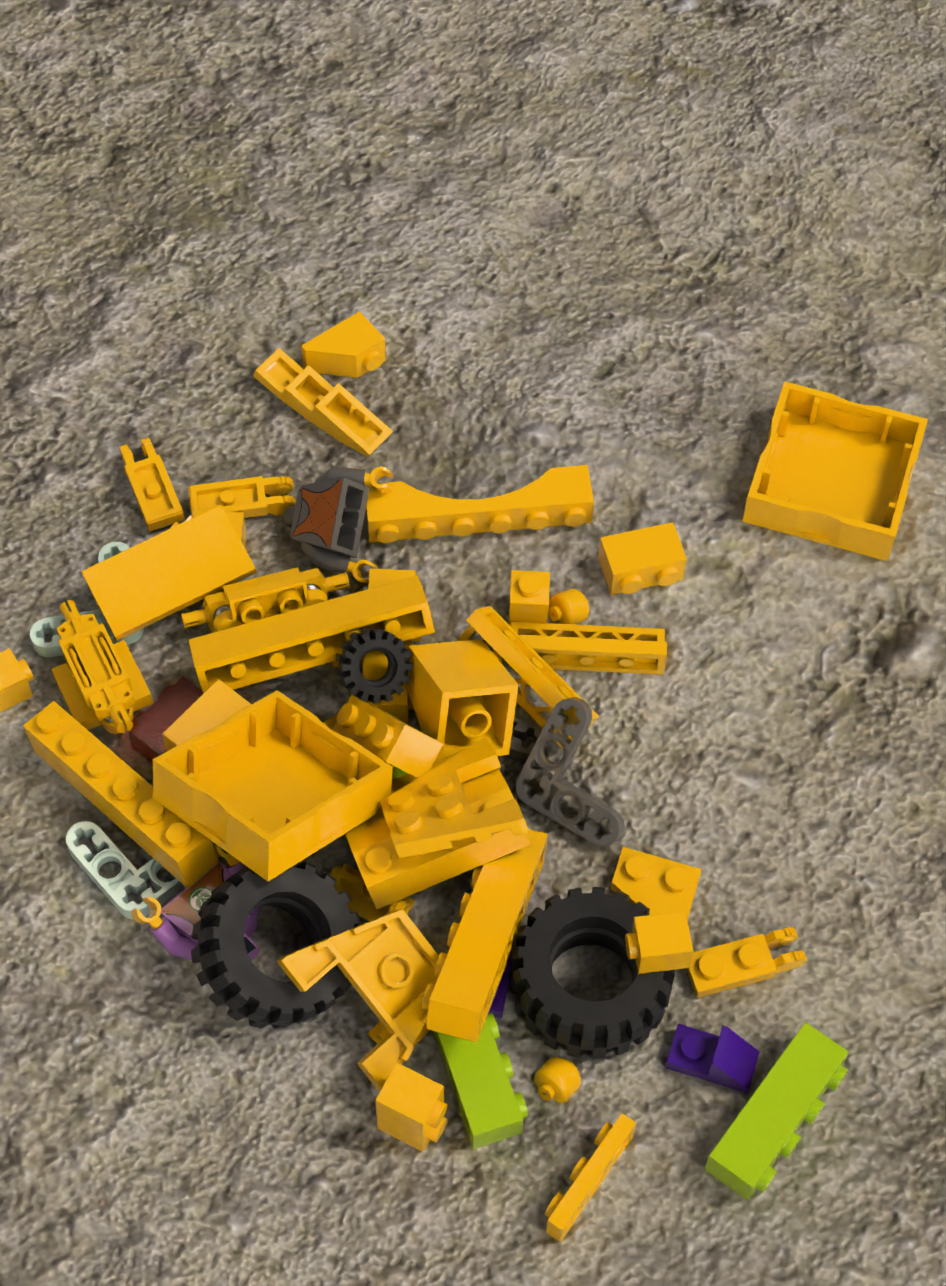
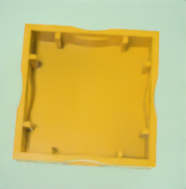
[742,381,928,561]
[153,690,393,882]

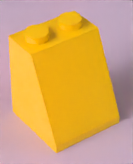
[405,639,519,762]

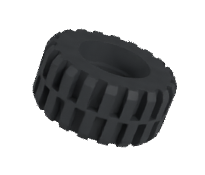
[191,861,361,1029]
[511,887,675,1059]

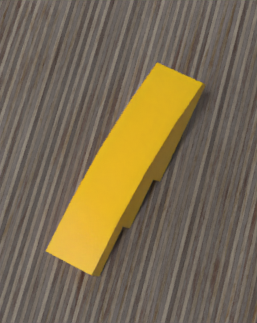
[253,348,393,458]

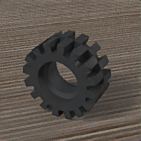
[335,628,413,703]

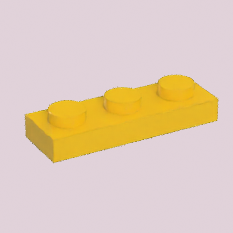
[544,1113,636,1243]

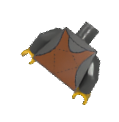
[284,466,393,584]

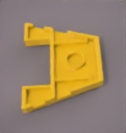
[380,736,529,858]
[276,909,439,1092]

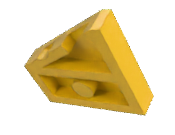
[611,847,702,920]

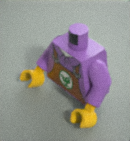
[131,843,260,961]

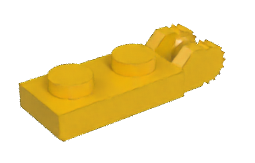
[119,437,185,532]
[188,476,296,518]
[686,927,807,998]

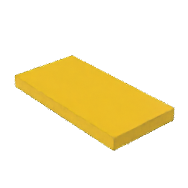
[81,505,257,641]

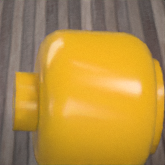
[548,588,589,624]
[534,1057,581,1103]

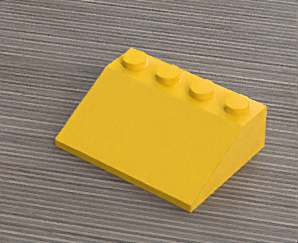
[345,751,531,910]

